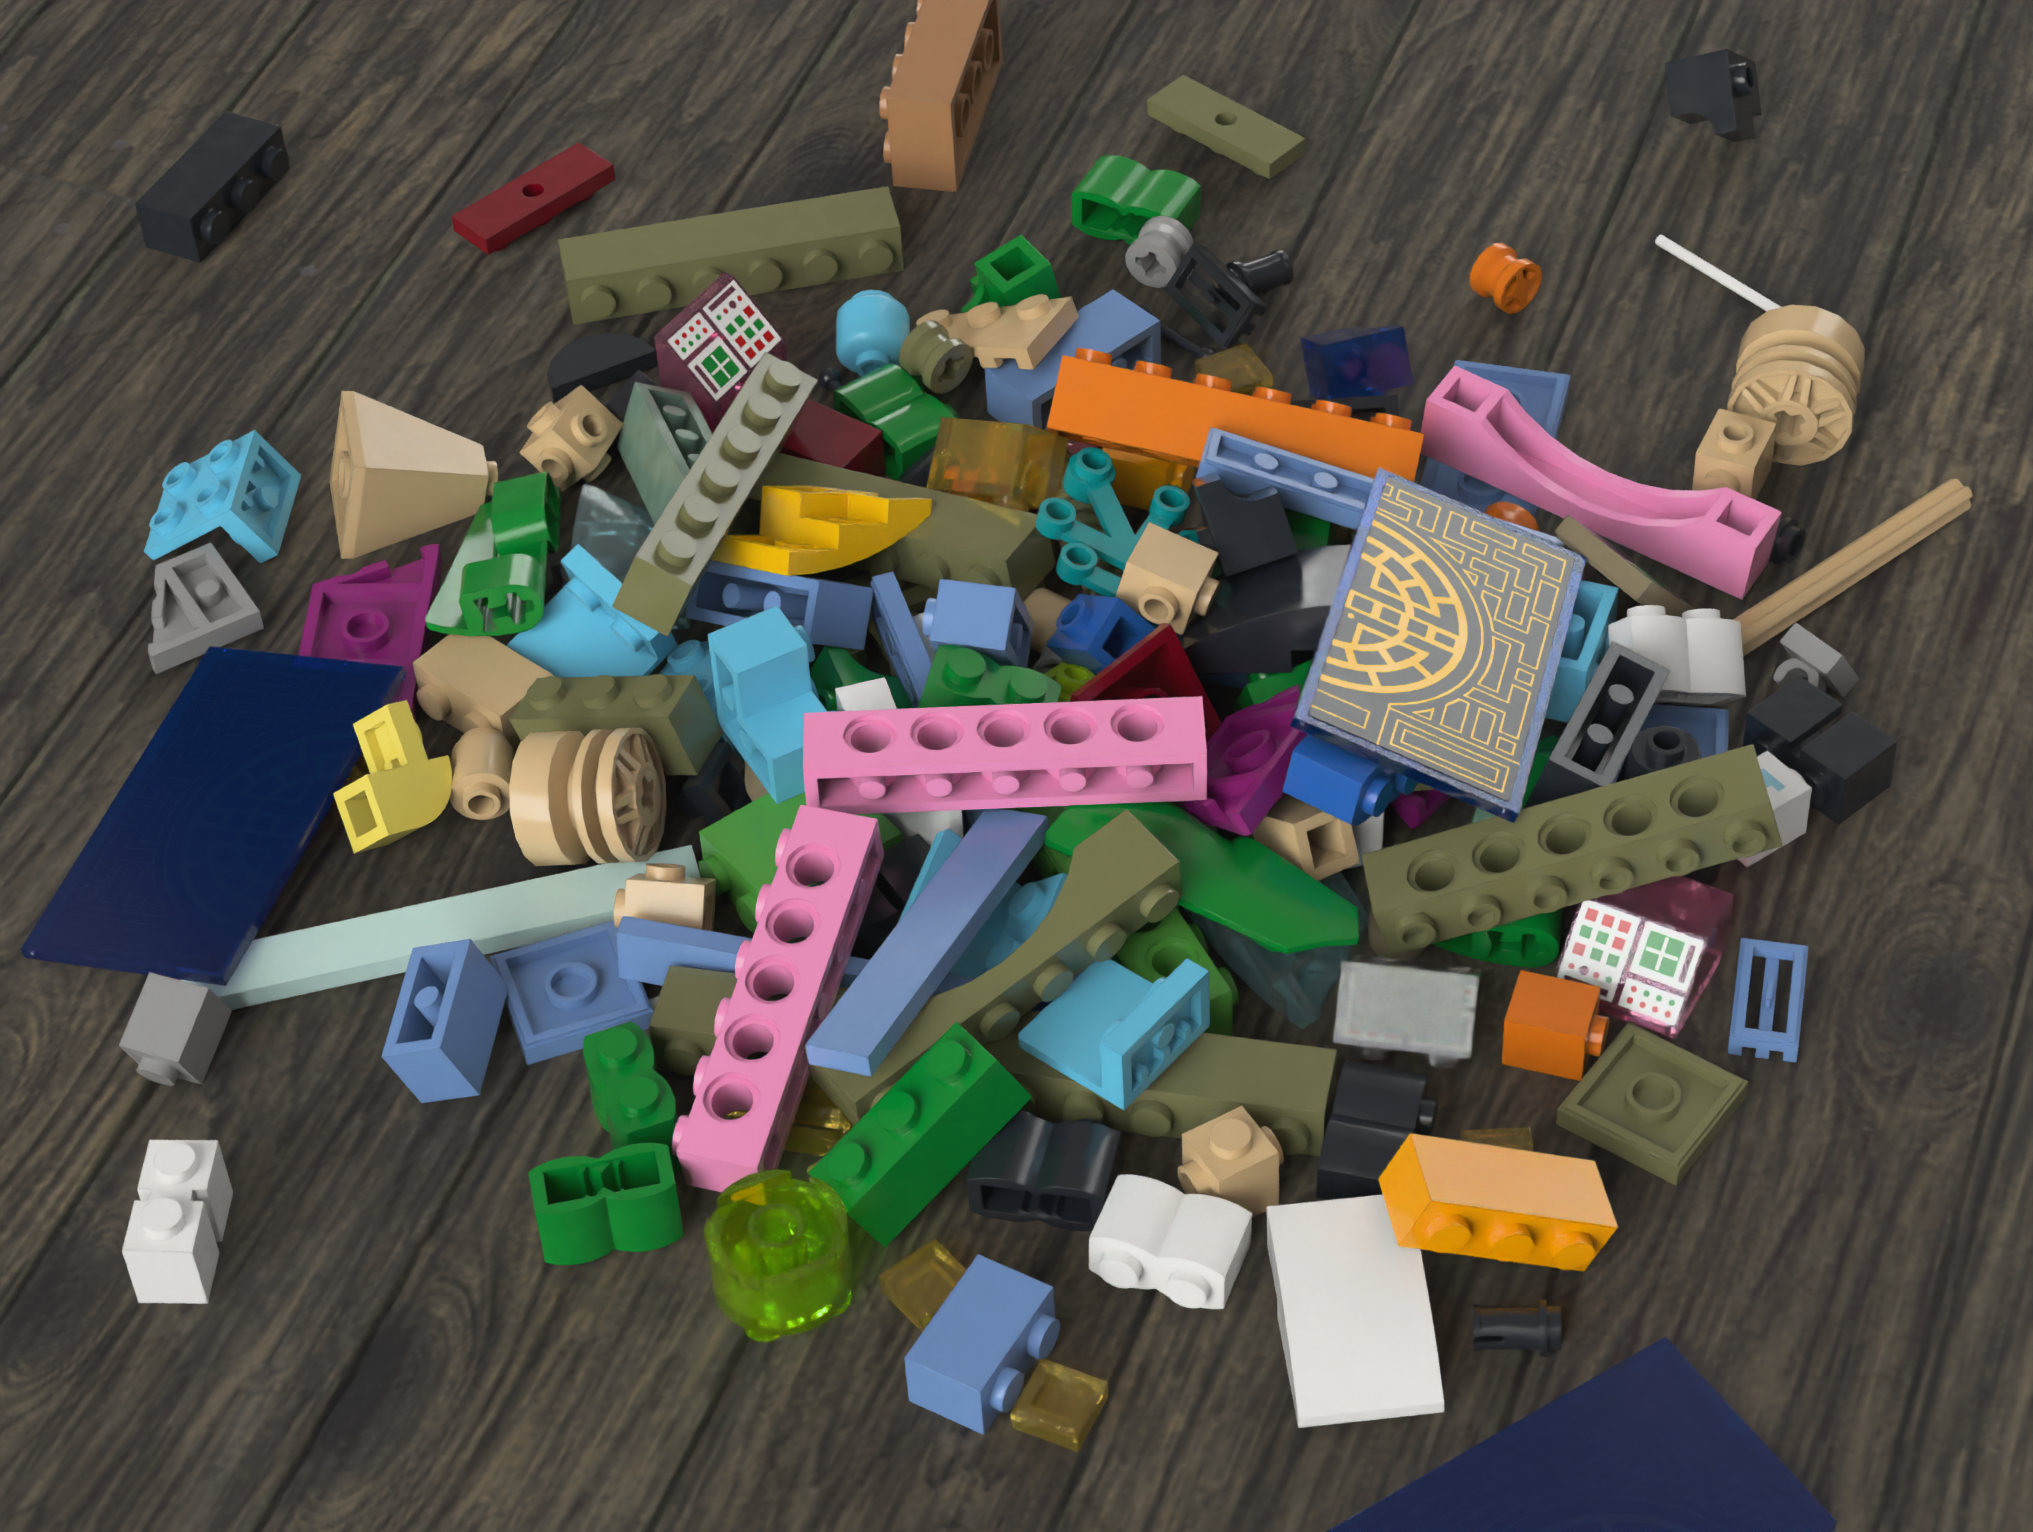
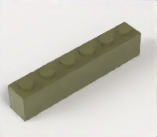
[558,186,904,325]
[728,453,1056,602]

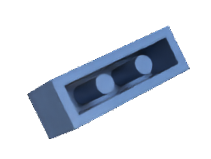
[985,289,1161,442]
[685,560,874,650]

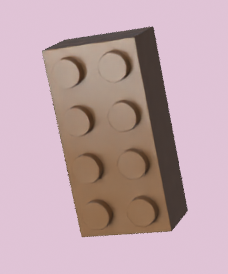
[880,0,1003,192]

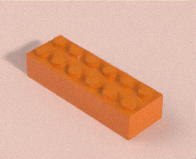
[1046,348,1424,488]

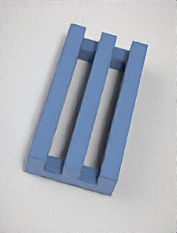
[1728,938,1809,1063]

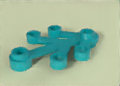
[1035,447,1199,629]

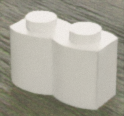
[1608,605,1746,706]
[1089,1175,1252,1309]

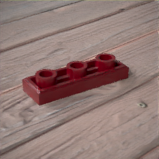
[452,142,616,255]

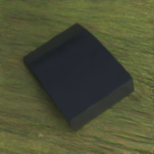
[1175,544,1360,674]

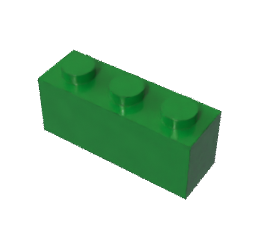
[808,1021,1033,1247]

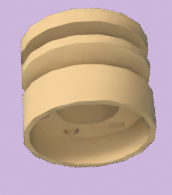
[1728,305,1865,466]
[509,728,667,866]

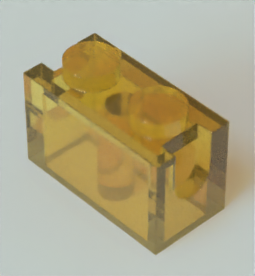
[926,417,1069,512]

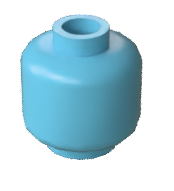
[836,290,910,377]

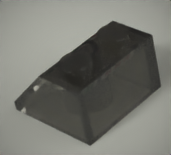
[1333,953,1486,1068]

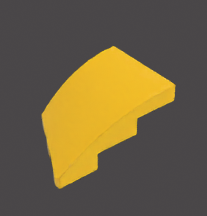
[712,486,932,576]

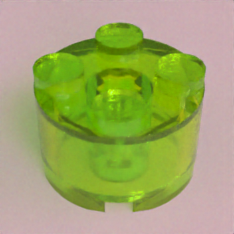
[704,1169,854,1342]

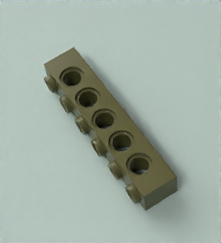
[1361,744,1783,955]

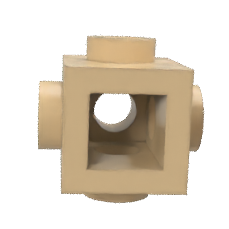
[519,385,623,492]

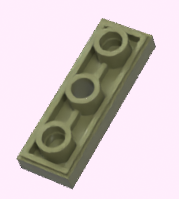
[1147,75,1306,179]

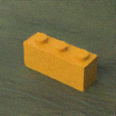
[1378,1133,1618,1272]

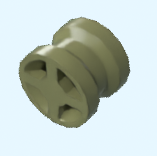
[899,320,973,394]

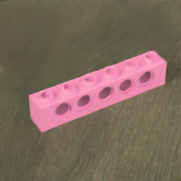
[803,696,1207,814]
[672,804,884,1202]

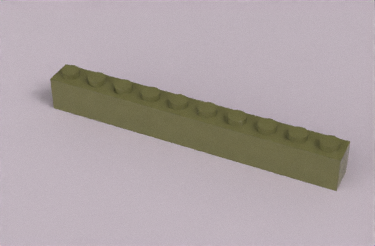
[649,965,1337,1157]

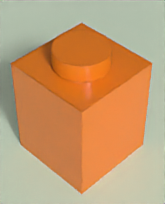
[1502,970,1609,1081]

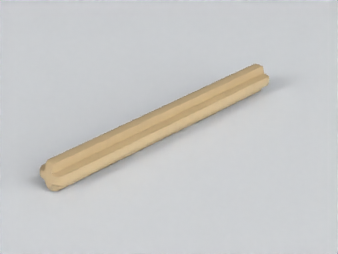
[1733,479,1973,656]

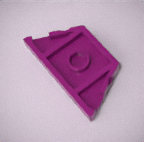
[295,544,443,721]
[1172,684,1329,836]

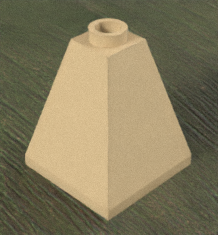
[329,391,498,559]

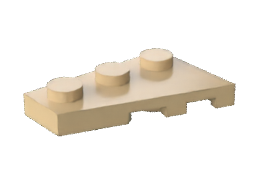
[916,294,1079,370]

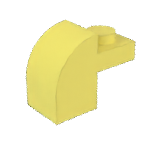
[333,700,453,854]

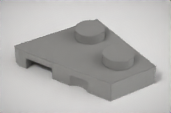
[148,543,264,674]

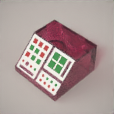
[654,272,788,434]
[1554,876,1734,1039]

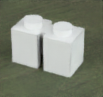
[122,1140,233,1304]

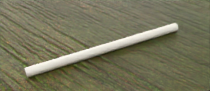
[1655,235,1781,311]

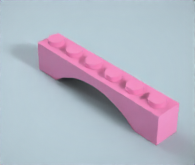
[1420,366,1782,600]

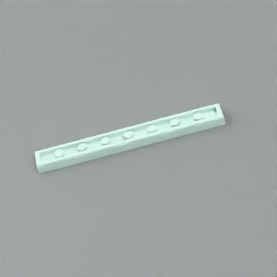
[179,845,701,1010]

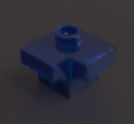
[1300,324,1413,399]

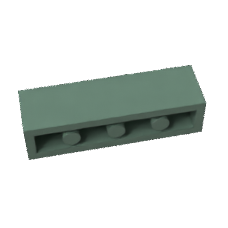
[617,382,729,535]

